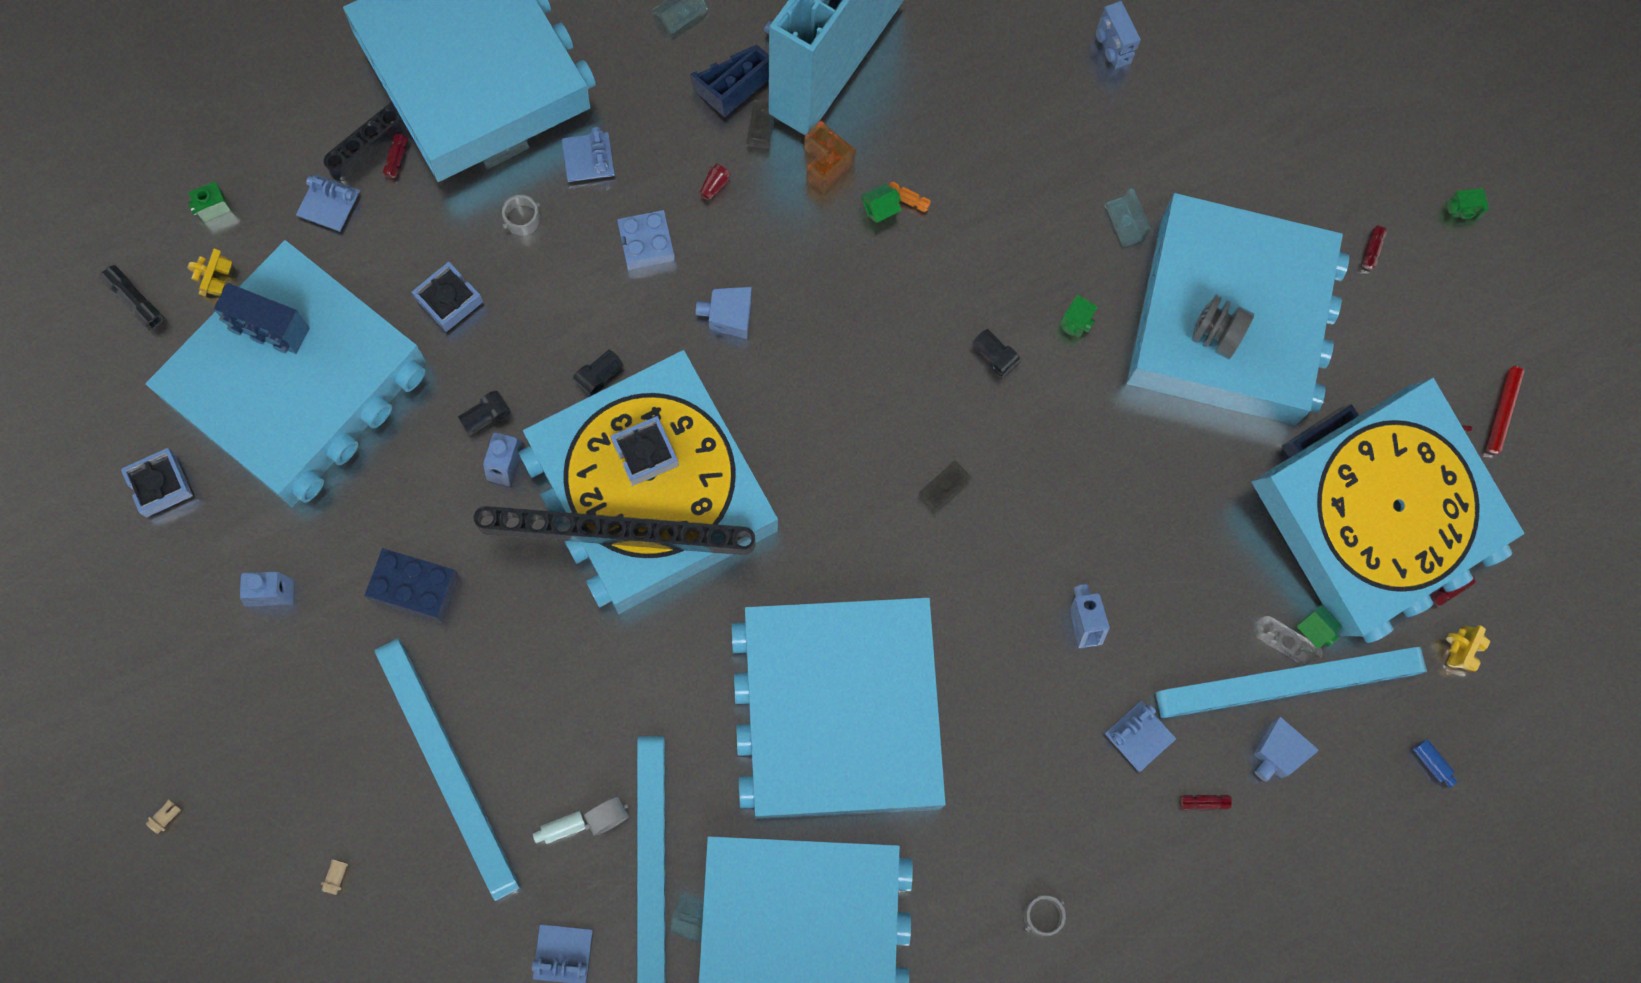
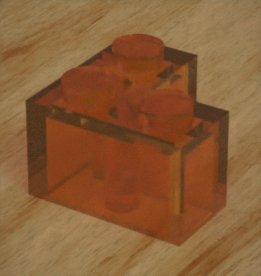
[804,121,856,194]

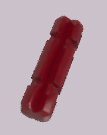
[382,133,408,179]
[1362,225,1387,270]
[1430,574,1476,607]
[1180,795,1232,809]

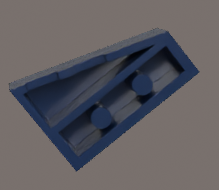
[690,45,769,117]

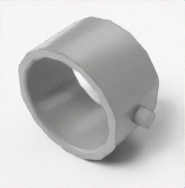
[502,195,540,236]
[584,797,629,836]
[1023,896,1066,936]

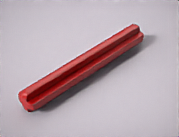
[1487,366,1524,454]

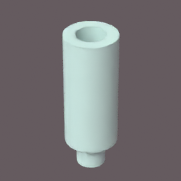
[533,811,586,844]

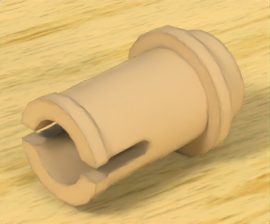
[146,799,181,834]
[321,859,348,895]

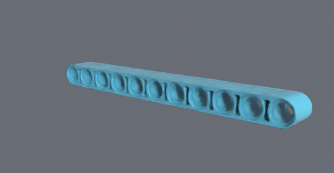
[374,638,520,901]
[1155,647,1427,718]
[637,736,666,983]

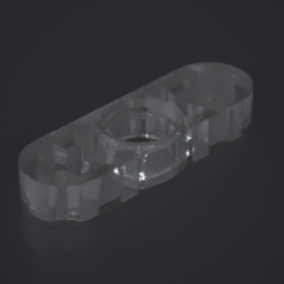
[1254,616,1323,666]

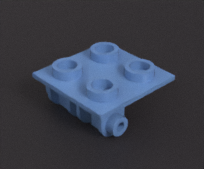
[562,127,615,182]
[296,174,360,232]
[1104,700,1176,772]
[532,925,593,983]

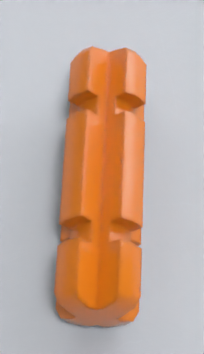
[888,182,931,212]

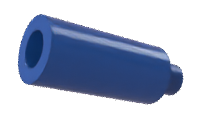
[1413,738,1457,788]

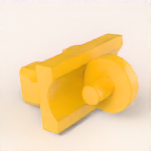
[187,249,233,297]
[1446,625,1490,671]

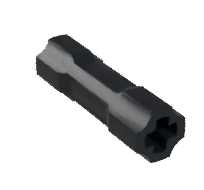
[99,265,164,331]

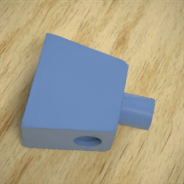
[696,287,752,339]
[483,432,525,487]
[240,572,295,607]
[1070,584,1110,649]
[1254,717,1318,782]

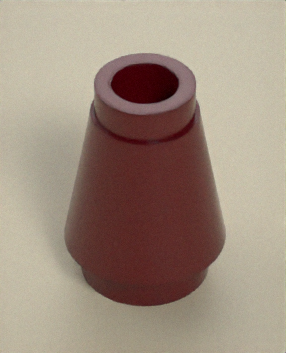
[699,163,731,200]

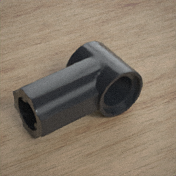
[972,329,1021,378]
[573,349,624,397]
[458,390,511,436]

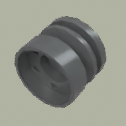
[1191,294,1255,360]

